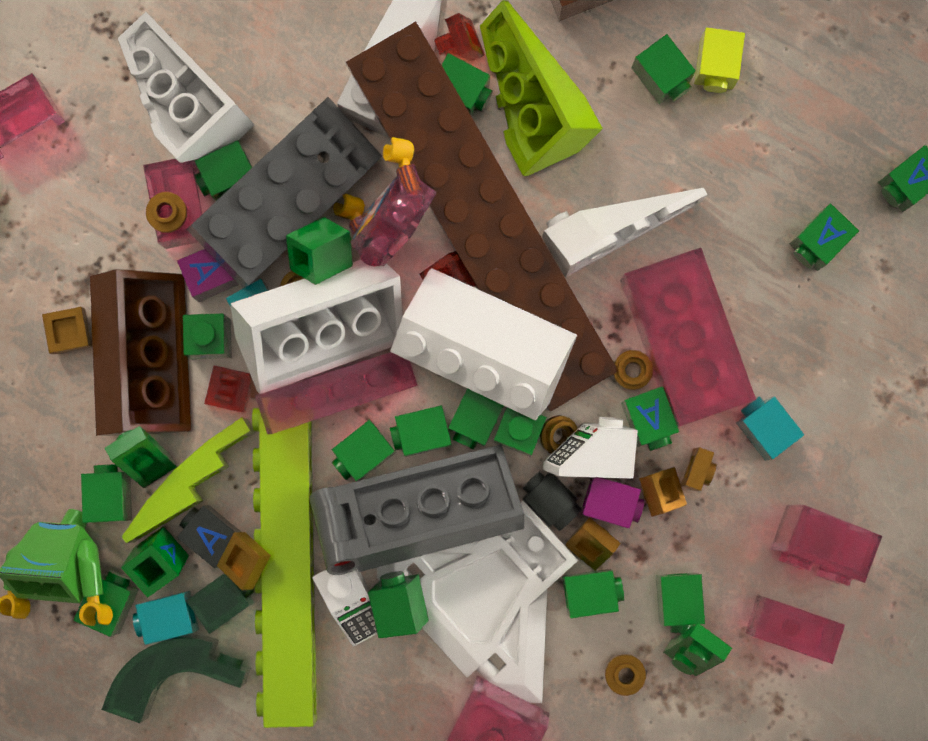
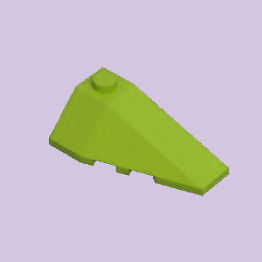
[480,0,603,176]

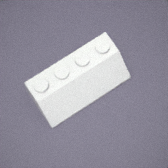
[230,254,403,395]
[390,268,577,421]

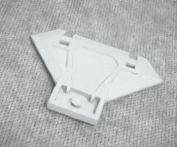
[377,500,578,703]

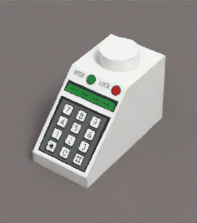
[543,417,638,478]
[312,568,377,647]

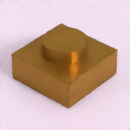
[42,307,92,355]
[681,447,717,491]
[639,467,687,517]
[565,517,621,571]
[217,532,271,590]

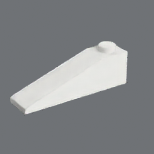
[337,0,442,137]
[118,12,254,163]
[542,188,708,278]

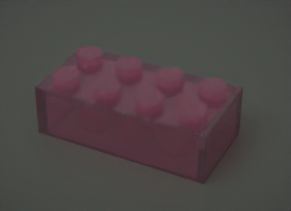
[620,247,756,427]

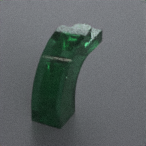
[101,635,251,723]

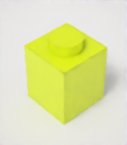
[694,27,745,93]

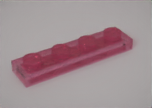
[255,352,418,435]

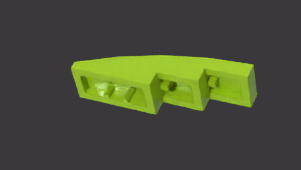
[122,417,255,543]

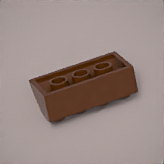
[90,269,191,436]

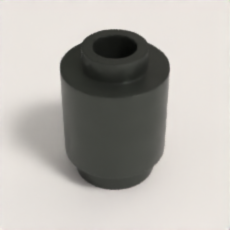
[522,471,582,531]

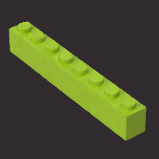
[252,397,317,728]

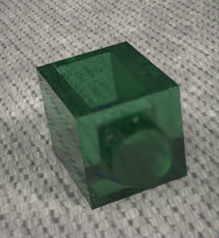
[186,574,255,634]

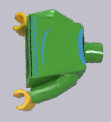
[0,509,113,626]

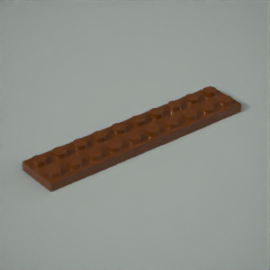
[346,21,618,412]

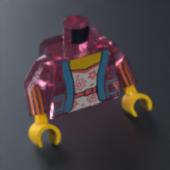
[333,137,437,267]

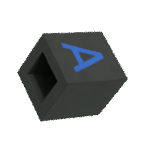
[177,505,241,568]

